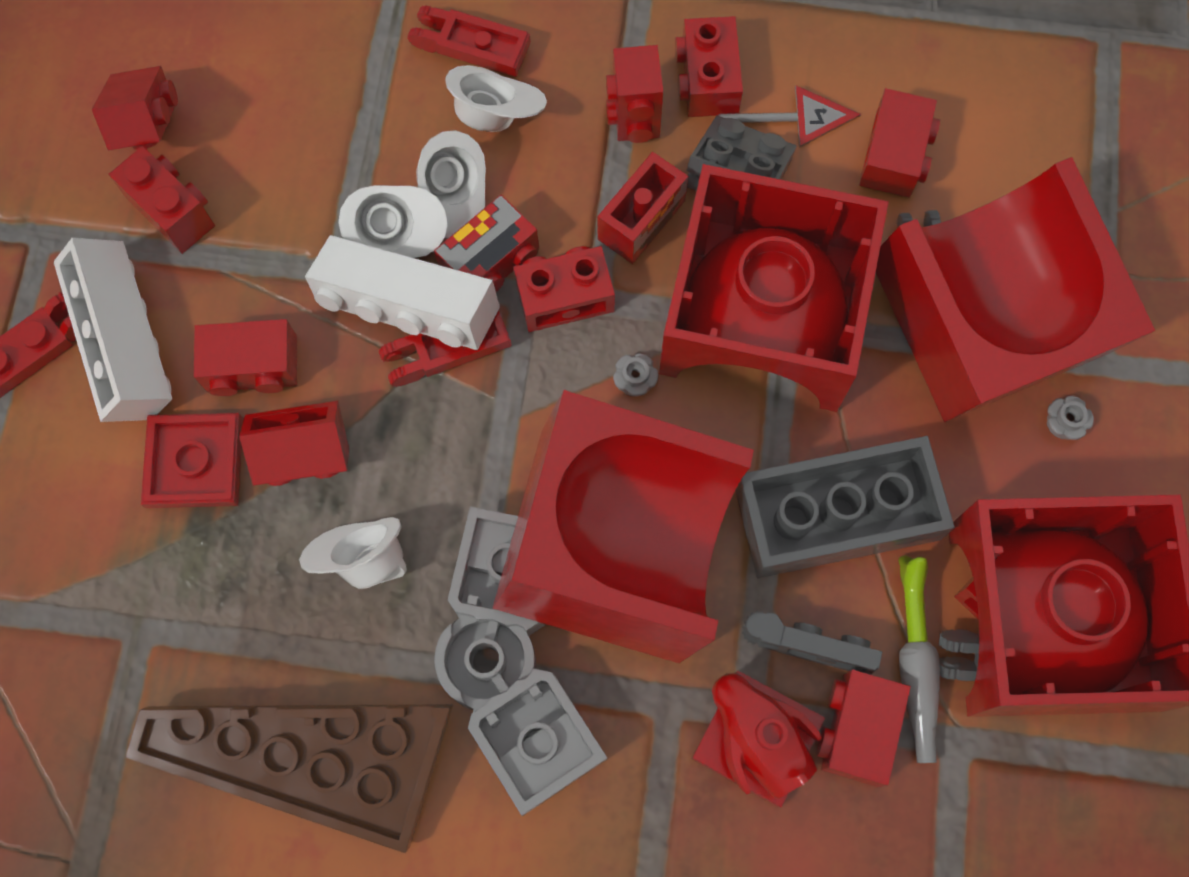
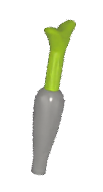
[898,555,940,763]

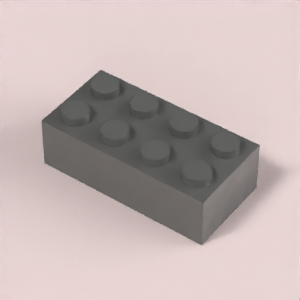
[735,436,955,578]

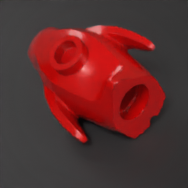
[712,672,821,799]

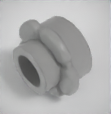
[613,353,658,397]
[1047,396,1094,440]

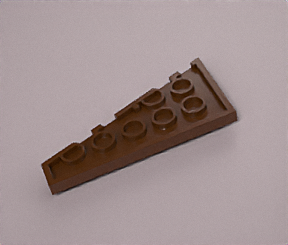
[125,704,453,853]

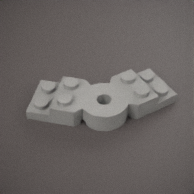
[434,506,608,816]

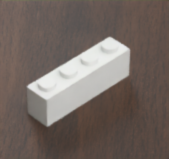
[305,235,500,350]
[54,238,172,422]

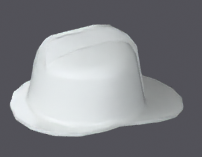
[445,65,547,132]
[416,130,486,239]
[338,185,448,258]
[299,517,407,589]

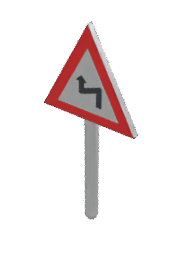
[718,85,861,147]

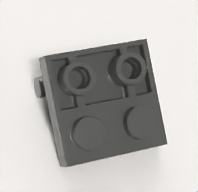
[686,115,797,191]

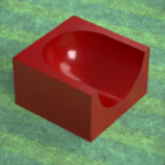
[876,157,1156,423]
[659,164,889,412]
[492,390,754,663]
[949,494,1189,717]

